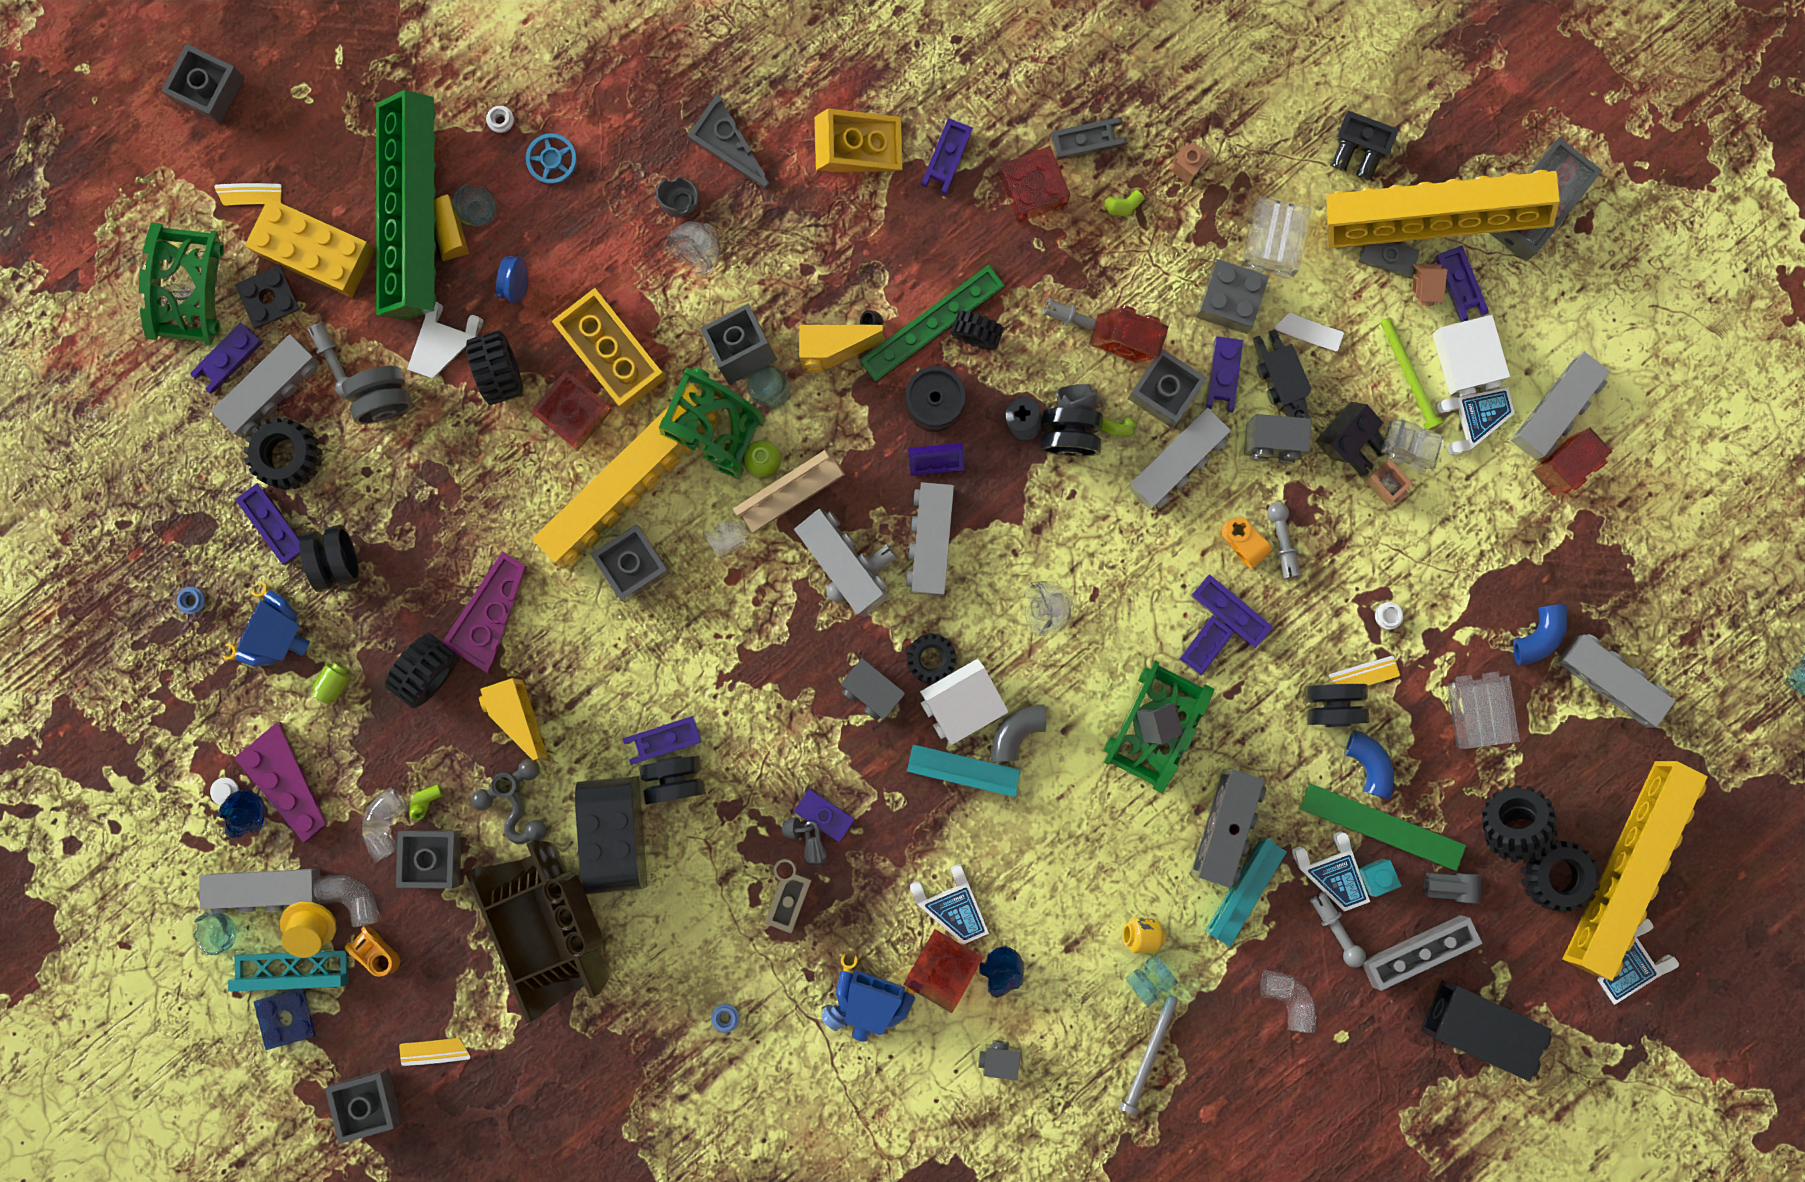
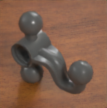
[471,759,547,844]

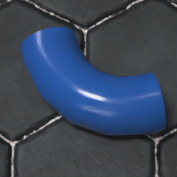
[1513,604,1568,666]
[1345,730,1395,800]

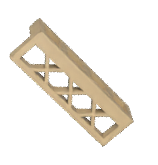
[733,450,845,533]

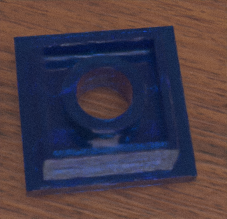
[253,988,316,1050]

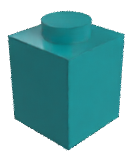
[1358,859,1401,897]

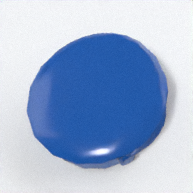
[496,256,528,304]

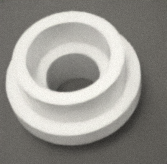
[486,106,514,133]

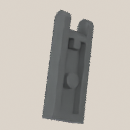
[1051,117,1128,160]

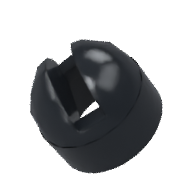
[860,310,884,325]

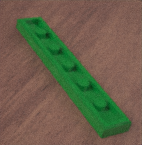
[859,265,1005,383]
[1299,784,1466,871]

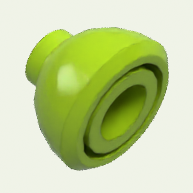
[743,440,781,478]

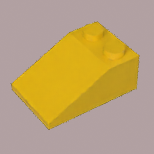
[815,108,902,173]
[799,325,883,373]
[479,678,548,760]

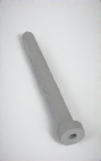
[1119,995,1178,1116]

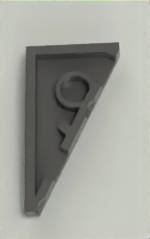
[688,94,770,190]

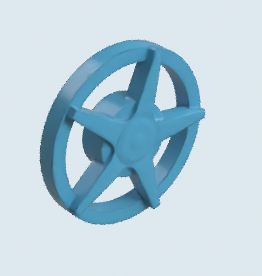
[526,133,577,184]

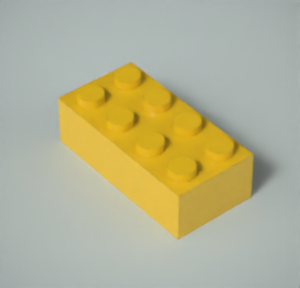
[245,198,375,298]
[552,288,666,412]

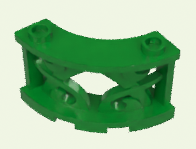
[139,222,224,345]
[659,368,765,480]
[1103,660,1215,794]

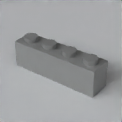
[211,334,321,438]
[1510,351,1611,460]
[1127,408,1231,510]
[906,482,954,597]
[794,509,890,618]
[1557,634,1675,728]
[199,868,321,914]
[1362,915,1482,991]

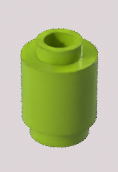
[311,662,351,705]

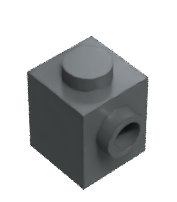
[978,1040,1020,1080]

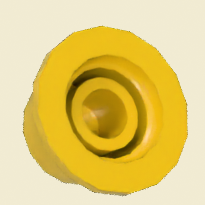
[279,902,337,958]

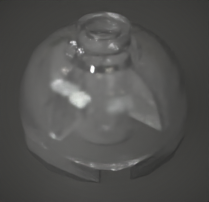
[666,221,721,276]
[1024,581,1074,636]

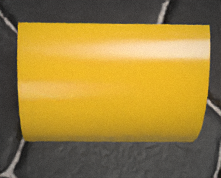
[434,194,469,261]

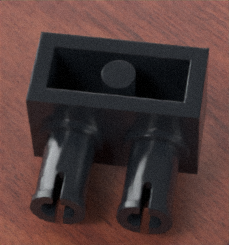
[1330,111,1399,181]
[1315,402,1392,476]

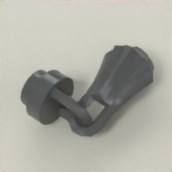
[782,817,827,867]

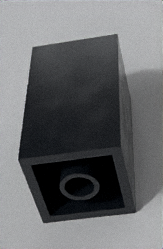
[1420,980,1552,1082]

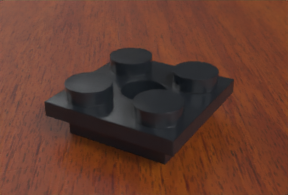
[235,265,300,329]

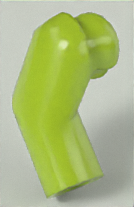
[1104,190,1145,217]
[1101,416,1137,437]
[408,784,444,821]

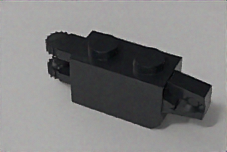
[1253,329,1311,418]

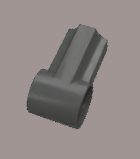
[1423,873,1482,904]

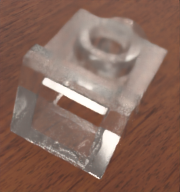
[704,520,749,559]

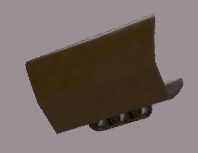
[465,840,610,1023]

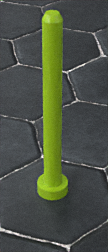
[1381,318,1444,431]

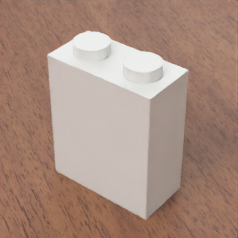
[1432,315,1510,397]
[920,659,1008,745]

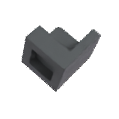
[1136,703,1182,744]

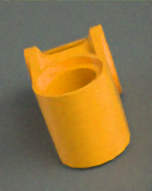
[1221,517,1273,569]
[345,925,400,977]

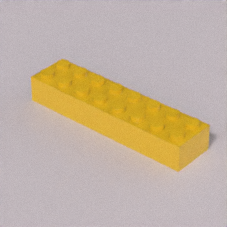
[1326,170,1560,248]
[532,384,720,568]
[1562,761,1708,981]

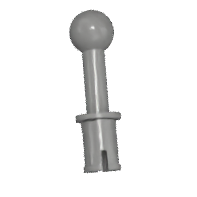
[1043,298,1118,341]
[307,322,350,398]
[1267,502,1301,580]
[826,544,897,602]
[1310,892,1366,968]

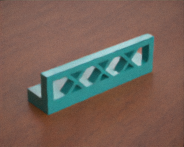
[907,745,1020,797]
[1205,837,1287,947]
[228,950,349,992]

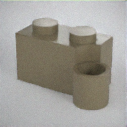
[765,858,813,934]

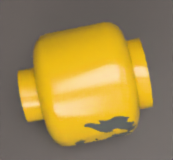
[1123,917,1166,955]

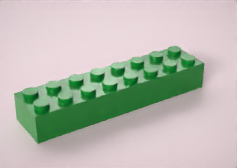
[376,90,436,320]

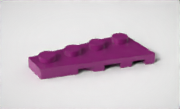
[443,551,527,674]
[234,722,328,843]

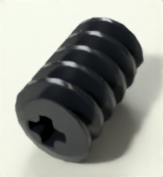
[1005,396,1042,441]

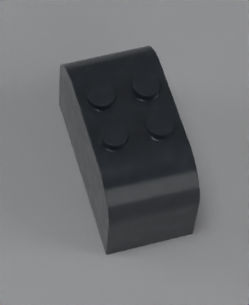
[575,776,648,894]

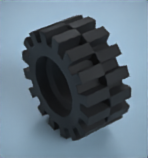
[951,311,1004,350]
[907,633,957,684]

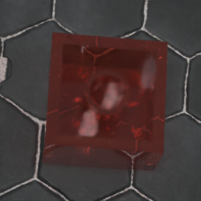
[998,146,1070,223]
[1089,306,1169,363]
[530,370,612,452]
[1531,427,1613,495]
[903,929,983,1013]

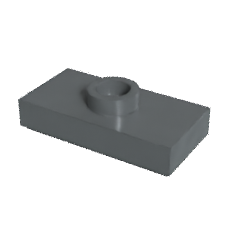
[1359,242,1420,278]

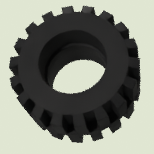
[466,330,523,405]
[243,417,322,490]
[385,633,458,708]
[1482,786,1557,863]
[1520,840,1601,912]

